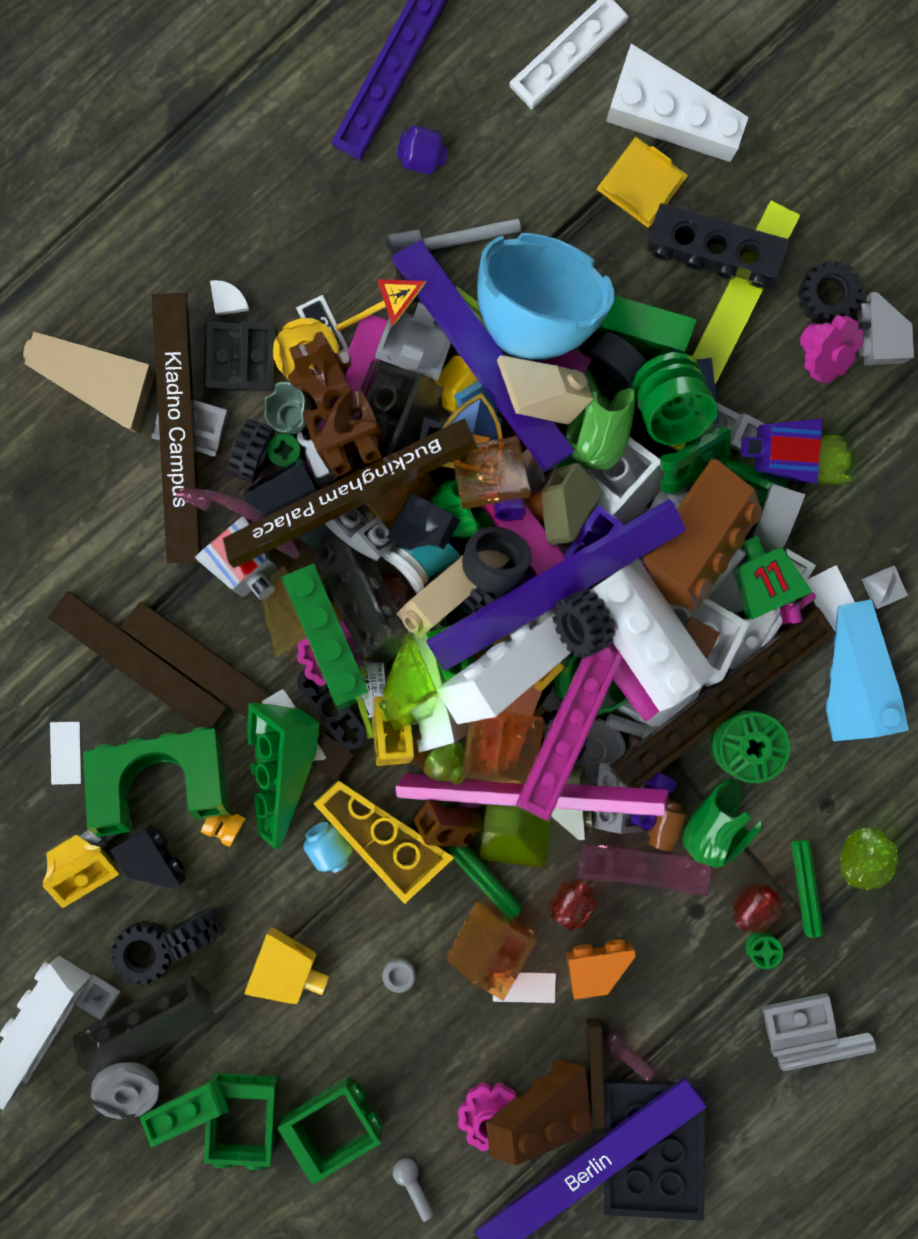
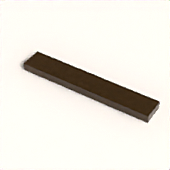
[48,591,228,729]

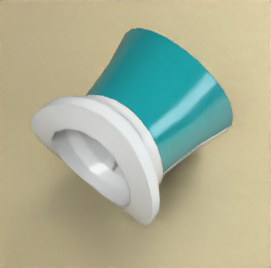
[382,543,462,594]

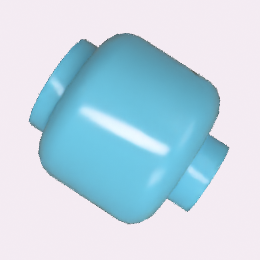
[303,822,353,873]

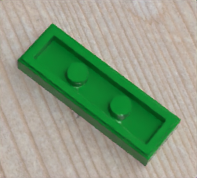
[139,1079,229,1148]

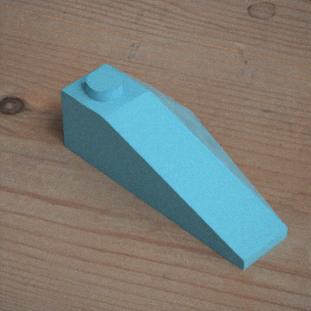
[826,599,909,741]

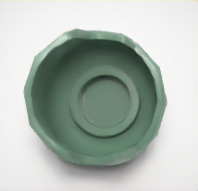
[264,382,313,435]

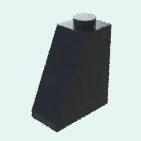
[243,457,339,548]

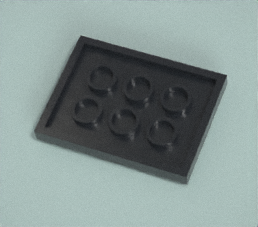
[604,1079,705,1221]

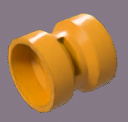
[201,813,246,848]

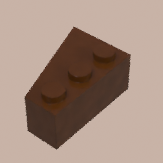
[486,1059,593,1166]

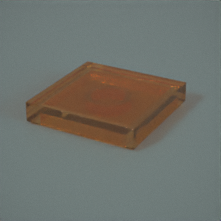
[453,436,531,509]

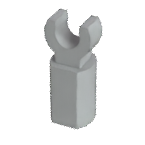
[297,426,337,485]

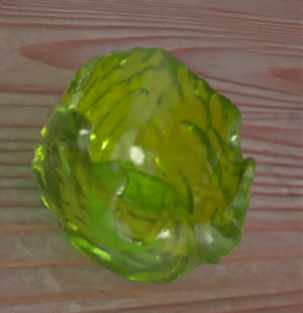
[839,828,898,890]

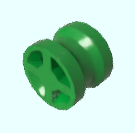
[267,434,303,468]
[745,930,783,970]

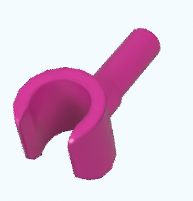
[780,592,816,624]

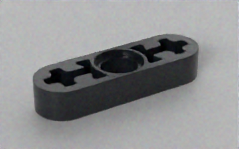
[297,668,366,749]

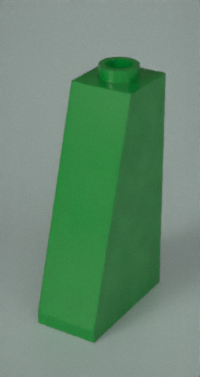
[593,295,697,357]

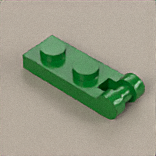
[660,426,731,493]

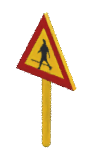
[336,279,427,331]

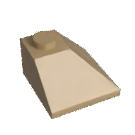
[497,355,593,425]

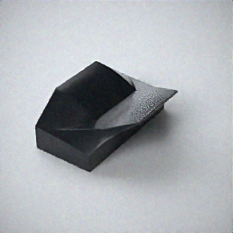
[386,493,461,550]

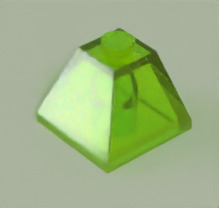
[378,632,438,730]
[479,804,550,867]

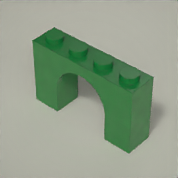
[281,564,369,711]
[83,727,229,837]

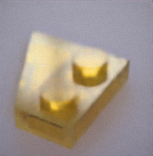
[261,566,305,658]

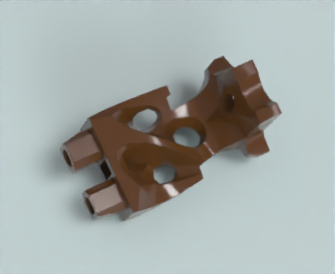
[288,331,385,476]

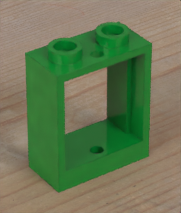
[204,1073,279,1170]
[277,1076,384,1185]

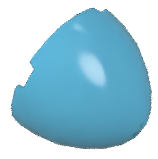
[477,233,614,362]

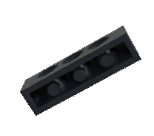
[647,203,790,289]

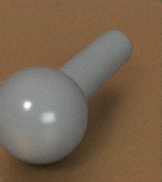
[605,714,659,740]
[393,1158,435,1222]

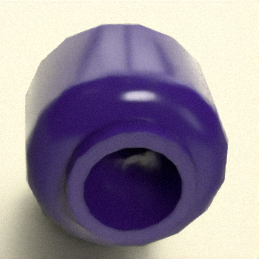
[396,126,447,175]

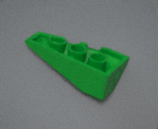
[247,702,320,850]

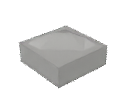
[861,565,908,609]
[74,974,122,1022]

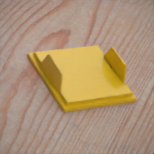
[596,137,688,229]

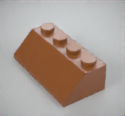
[643,459,762,611]

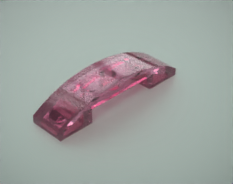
[176,488,299,560]
[577,844,712,896]

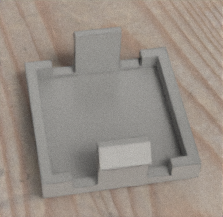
[374,301,451,381]

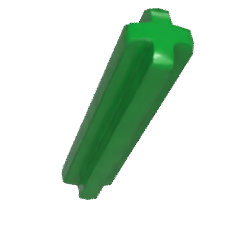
[791,839,824,938]
[447,846,523,920]

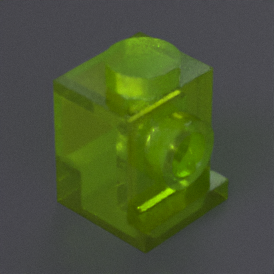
[810,435,852,485]

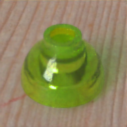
[424,741,469,785]

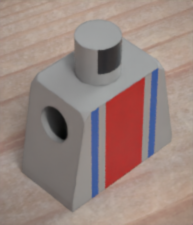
[195,516,277,600]

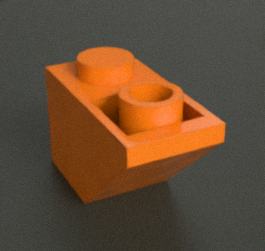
[566,939,636,1000]

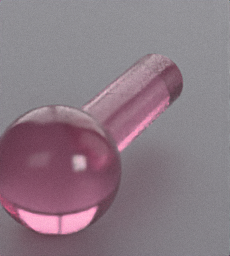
[603,1030,656,1082]

